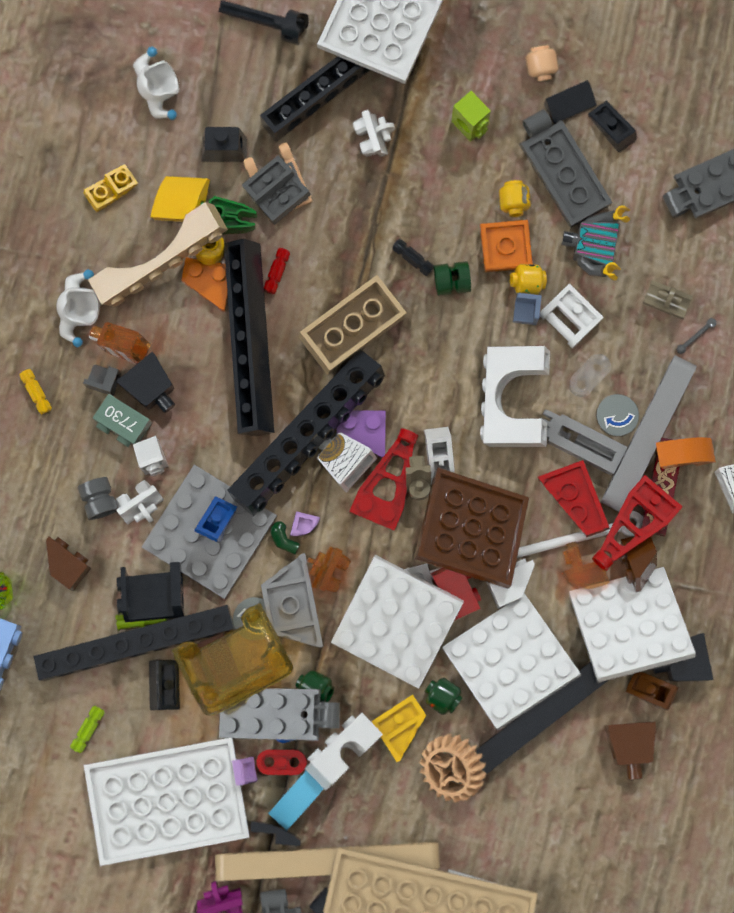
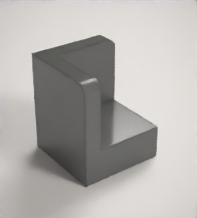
[83,365,121,396]

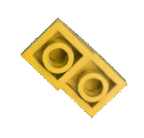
[83,164,138,212]

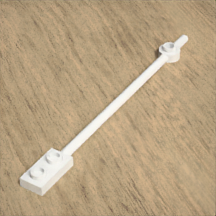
[404,511,644,584]

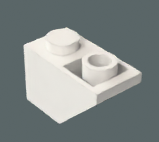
[133,436,168,476]
[486,559,535,608]

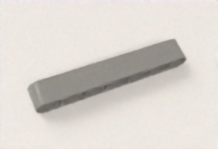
[601,355,697,512]

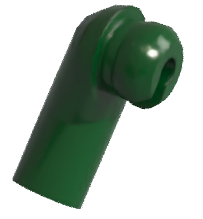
[270,521,300,555]

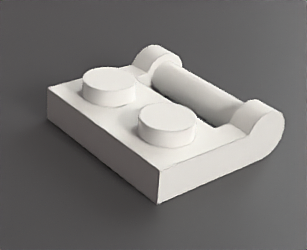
[540,284,604,349]

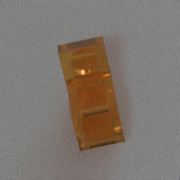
[562,541,609,590]

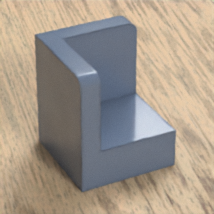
[513,293,542,325]

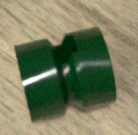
[434,261,471,296]

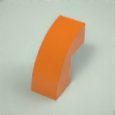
[656,437,716,469]

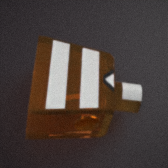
[89,322,151,364]

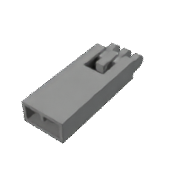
[540,409,627,476]

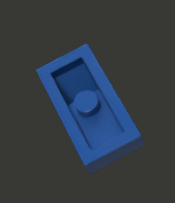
[194,496,237,542]

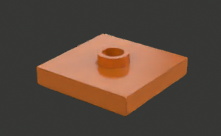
[480,220,533,272]

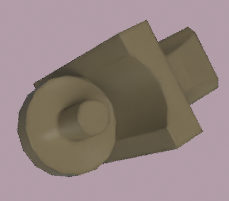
[643,280,693,320]
[406,456,431,500]

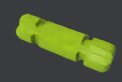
[70,706,105,753]

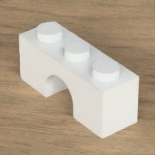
[305,713,383,790]

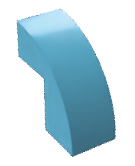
[268,770,324,830]

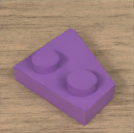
[337,410,386,458]

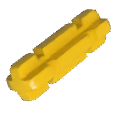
[19,369,52,414]

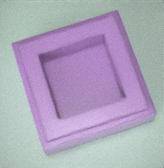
[232,757,258,786]

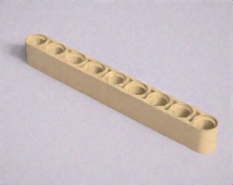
[215,842,440,881]

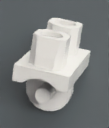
[353,110,395,156]
[116,480,164,525]

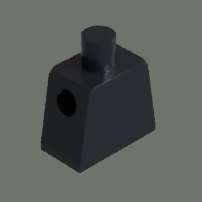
[202,127,247,162]
[117,352,175,413]
[652,633,714,682]

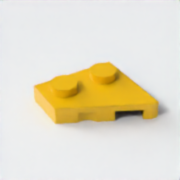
[371,694,426,762]

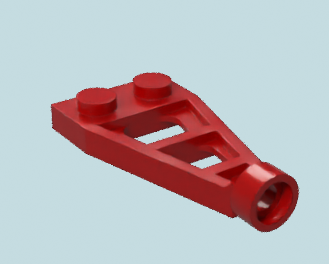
[349,428,419,531]
[592,475,683,571]

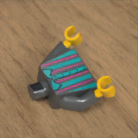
[561,205,630,281]

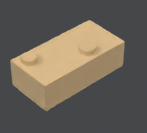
[299,275,407,375]

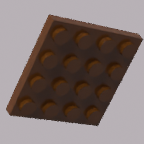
[415,467,529,589]

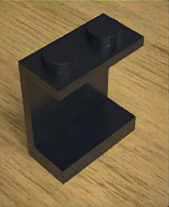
[116,562,184,623]

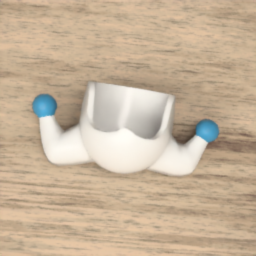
[133,47,179,120]
[56,269,100,347]

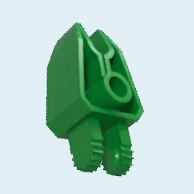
[200,196,257,235]

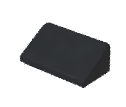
[544,80,597,125]
[149,660,180,711]

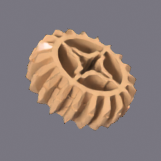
[419,734,487,803]

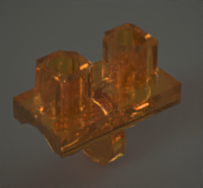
[307,546,351,592]

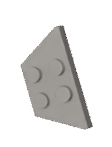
[261,553,323,648]

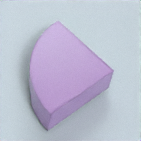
[290,511,320,537]

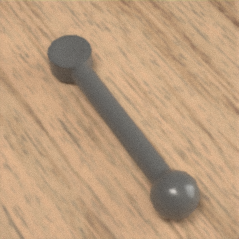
[676,318,716,354]

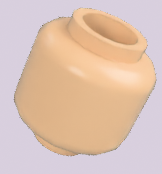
[526,45,559,82]

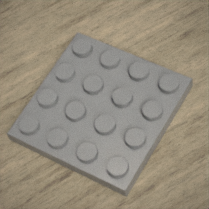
[142,465,277,599]

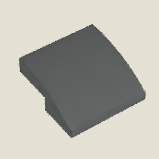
[242,155,311,225]

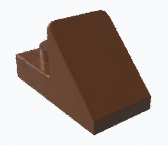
[625,671,679,711]

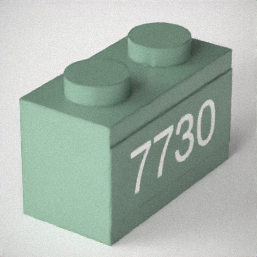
[93,394,152,447]

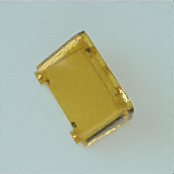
[171,603,293,716]

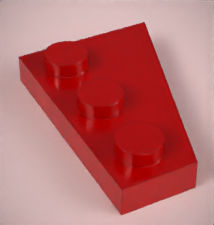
[537,460,610,537]

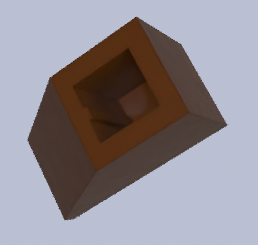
[619,536,657,592]
[46,537,91,591]

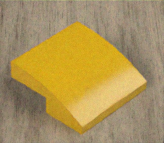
[150,176,210,222]

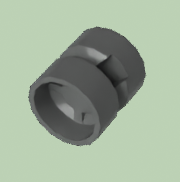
[77,477,118,520]

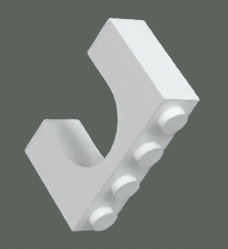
[480,346,550,447]

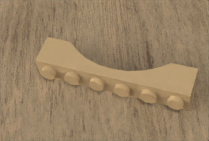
[88,202,228,307]

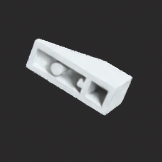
[424,427,455,485]

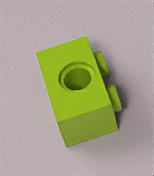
[451,90,491,142]

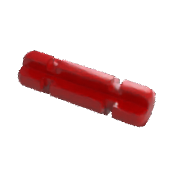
[264,248,290,294]

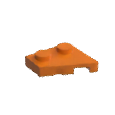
[181,257,228,312]

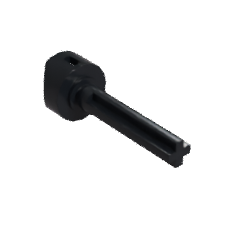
[218,0,309,45]

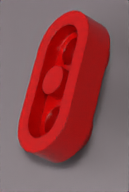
[257,749,307,775]

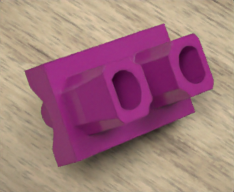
[197,881,243,913]

